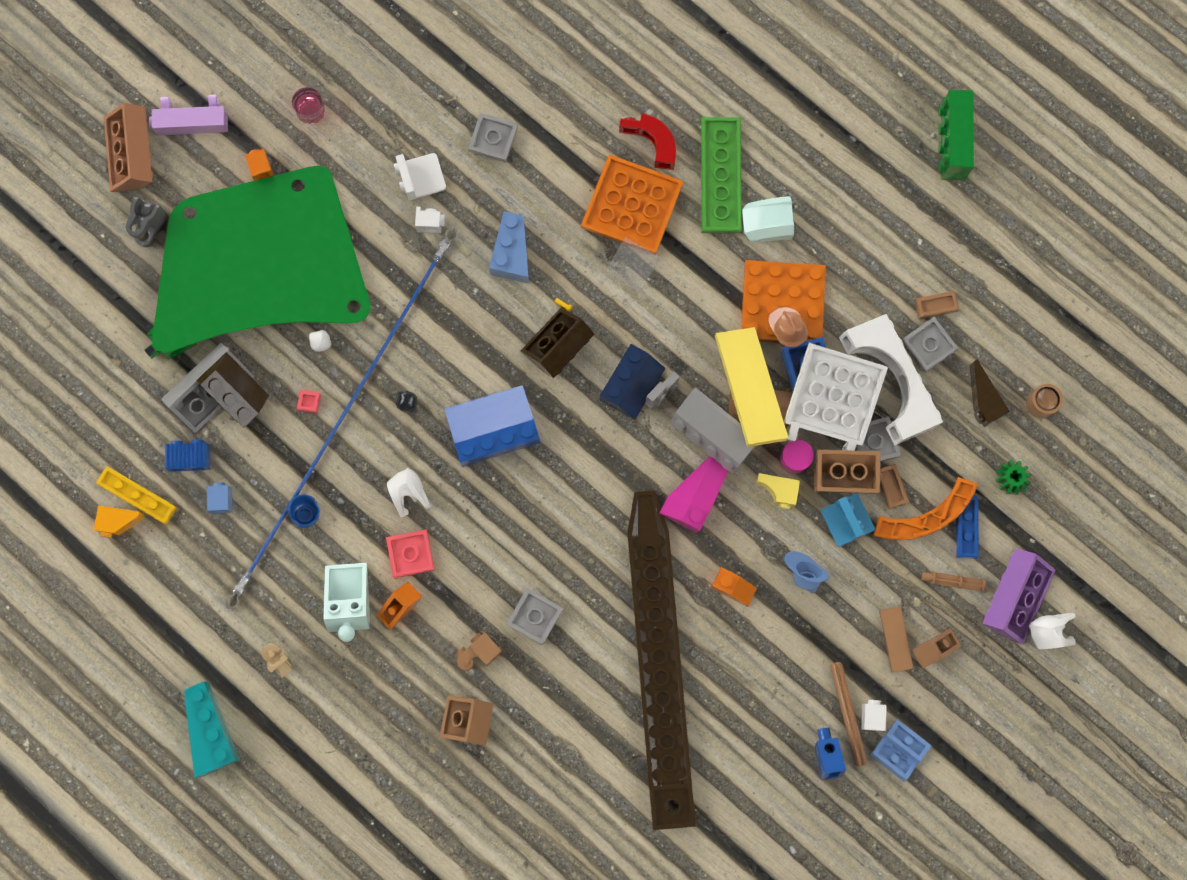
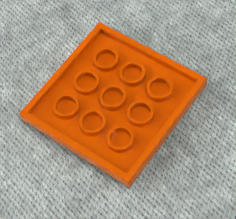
[581,154,684,255]
[741,260,826,343]

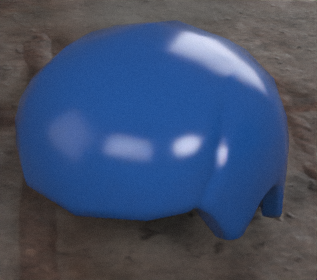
[288,494,320,528]

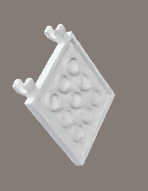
[784,343,888,451]

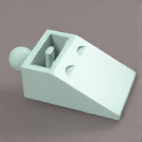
[324,563,370,642]

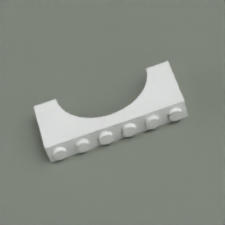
[839,314,943,445]

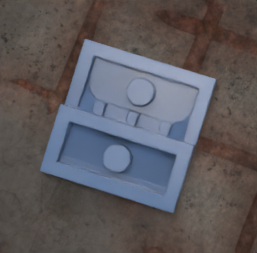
[870,719,931,782]

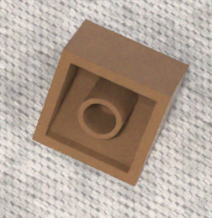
[440,695,494,746]

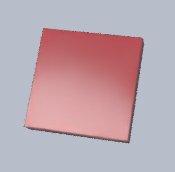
[386,529,435,579]

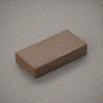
[914,291,959,319]
[880,464,909,509]

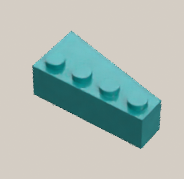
[184,681,240,778]

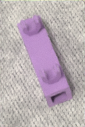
[149,95,228,135]

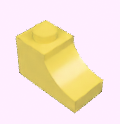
[756,473,800,510]

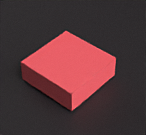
[297,390,321,414]

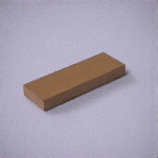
[879,606,913,672]

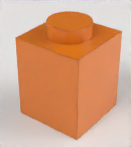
[245,149,274,181]

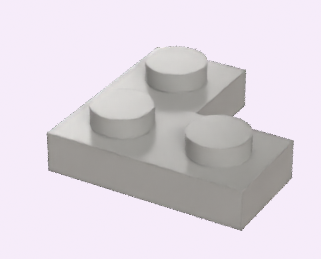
[645,371,680,410]

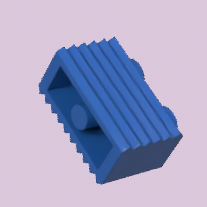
[165,440,211,472]

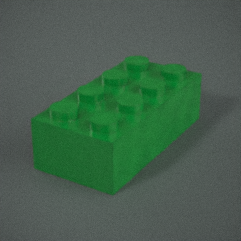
[938,90,974,181]

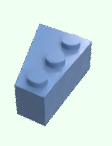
[489,211,529,284]

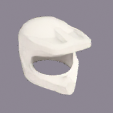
[387,468,431,518]
[1029,613,1076,649]

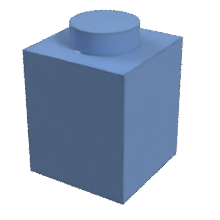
[207,482,233,514]

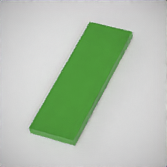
[701,117,742,233]

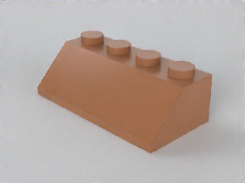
[104,103,153,192]

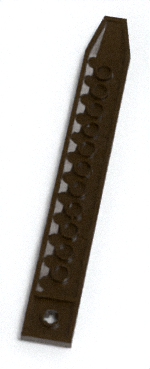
[627,491,696,830]

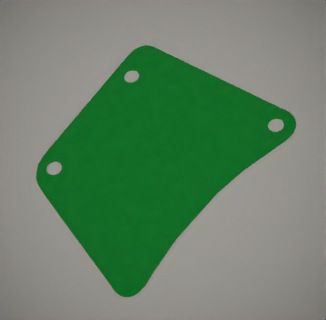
[152,165,371,352]

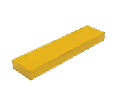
[96,466,178,525]

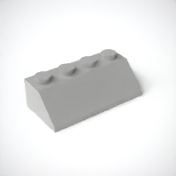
[161,343,255,433]
[669,388,755,474]

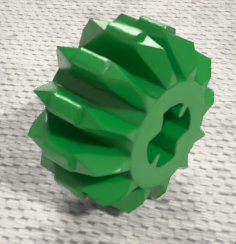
[995,460,1032,495]

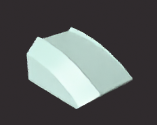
[742,196,794,242]

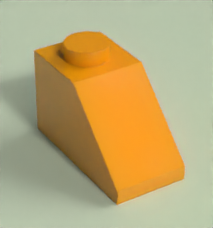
[93,505,144,538]

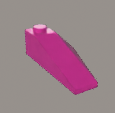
[659,456,728,533]

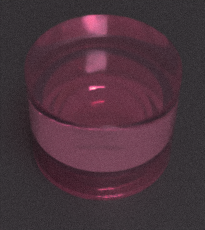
[292,87,325,124]

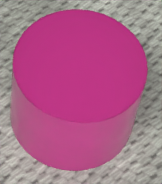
[780,440,814,474]

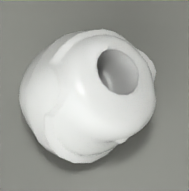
[309,330,331,352]

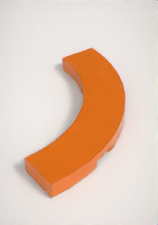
[873,477,978,540]

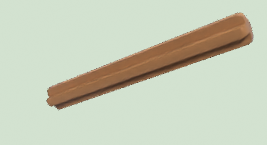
[830,662,867,767]

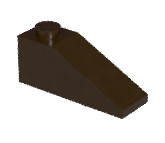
[970,359,1010,427]

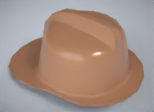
[768,307,808,347]

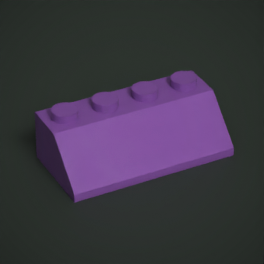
[983,548,1055,645]

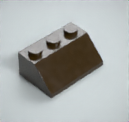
[520,308,595,378]
[196,352,269,428]

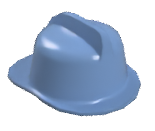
[784,551,829,593]

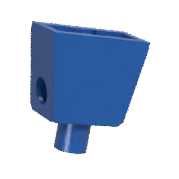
[814,728,846,780]

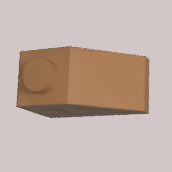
[913,628,961,668]

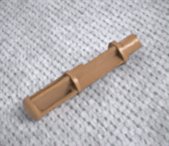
[921,572,986,592]

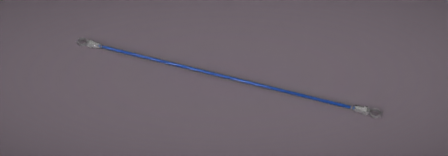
[225,226,459,611]

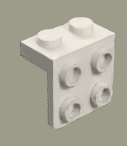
[394,153,446,201]

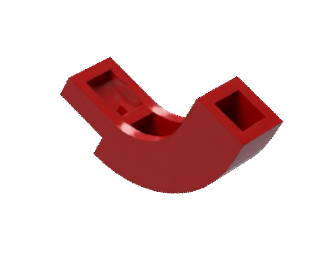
[619,113,676,170]

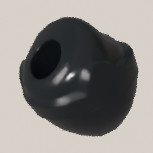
[395,391,418,413]

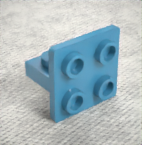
[821,493,875,547]

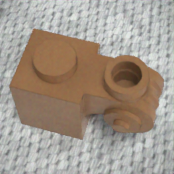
[455,632,502,671]

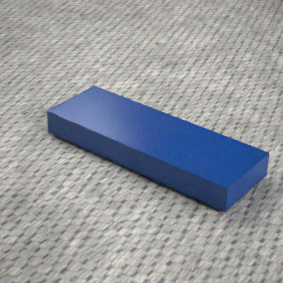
[956,496,979,559]

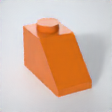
[711,567,757,607]
[376,582,422,630]

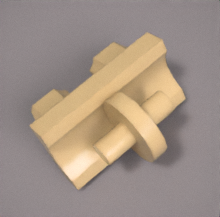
[262,643,292,678]

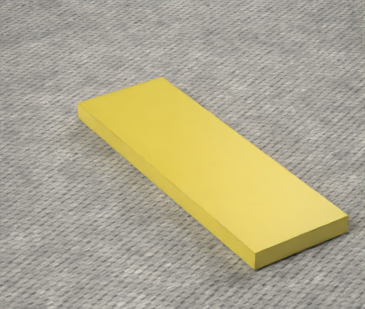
[715,327,788,447]

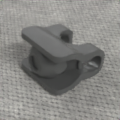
[125,196,169,247]

